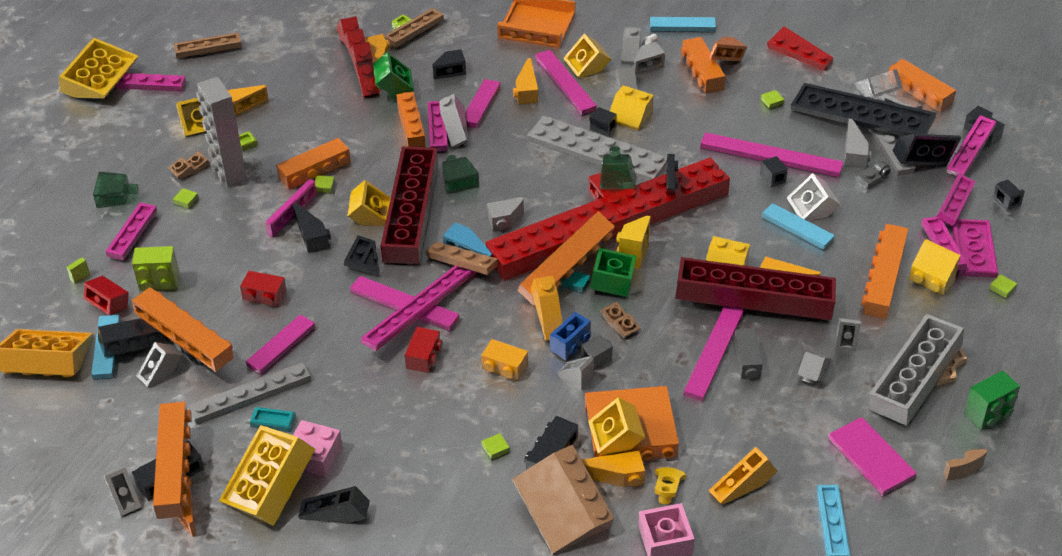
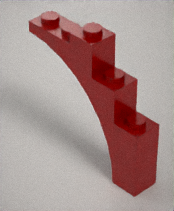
[337,16,380,97]

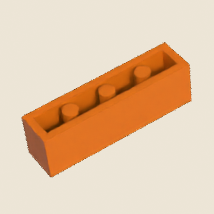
[680,37,725,93]
[887,59,956,112]
[397,92,426,147]
[276,138,351,190]

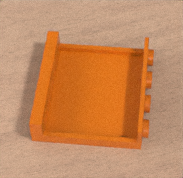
[497,0,576,49]
[585,386,679,461]

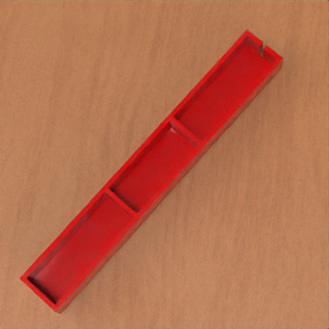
[486,157,730,281]

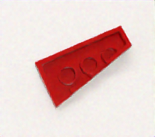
[767,26,834,71]

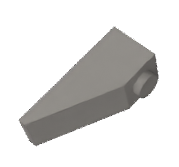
[439,94,468,149]
[844,119,872,169]

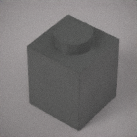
[581,335,613,370]

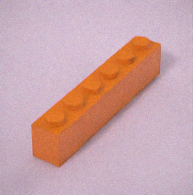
[517,211,615,306]
[861,224,908,320]
[132,287,234,372]
[153,402,192,519]

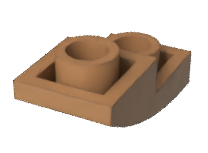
[168,151,210,179]
[600,302,640,338]
[944,449,987,481]

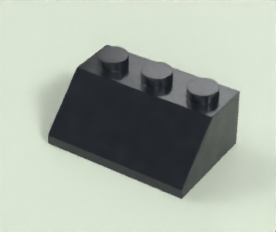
[892,134,961,166]

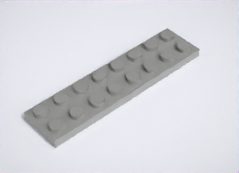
[527,115,667,181]

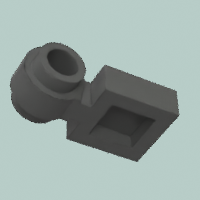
[855,161,891,189]

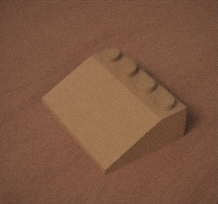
[512,445,614,555]

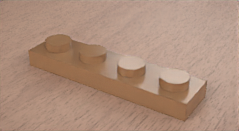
[384,8,444,48]
[173,32,242,58]
[425,242,498,275]

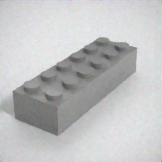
[196,76,247,187]
[869,314,964,426]

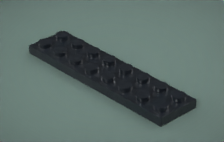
[791,83,936,136]

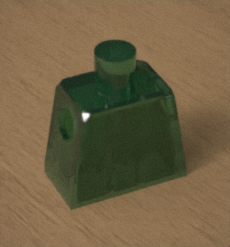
[600,146,637,189]
[442,155,479,194]
[93,172,139,208]

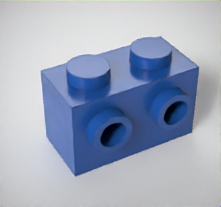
[550,312,591,360]

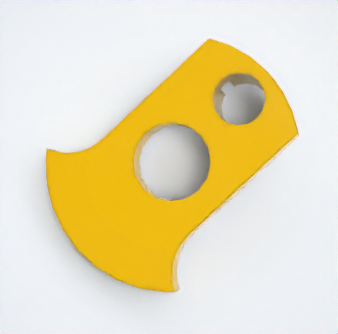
[654,467,686,504]

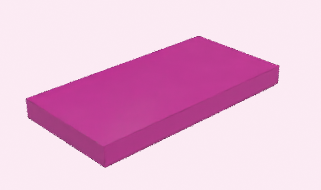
[951,219,998,278]
[828,417,917,496]

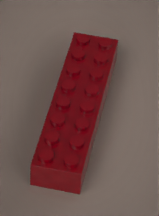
[380,146,438,264]
[675,257,836,320]

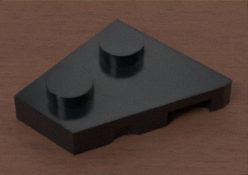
[666,154,678,195]
[344,235,379,277]

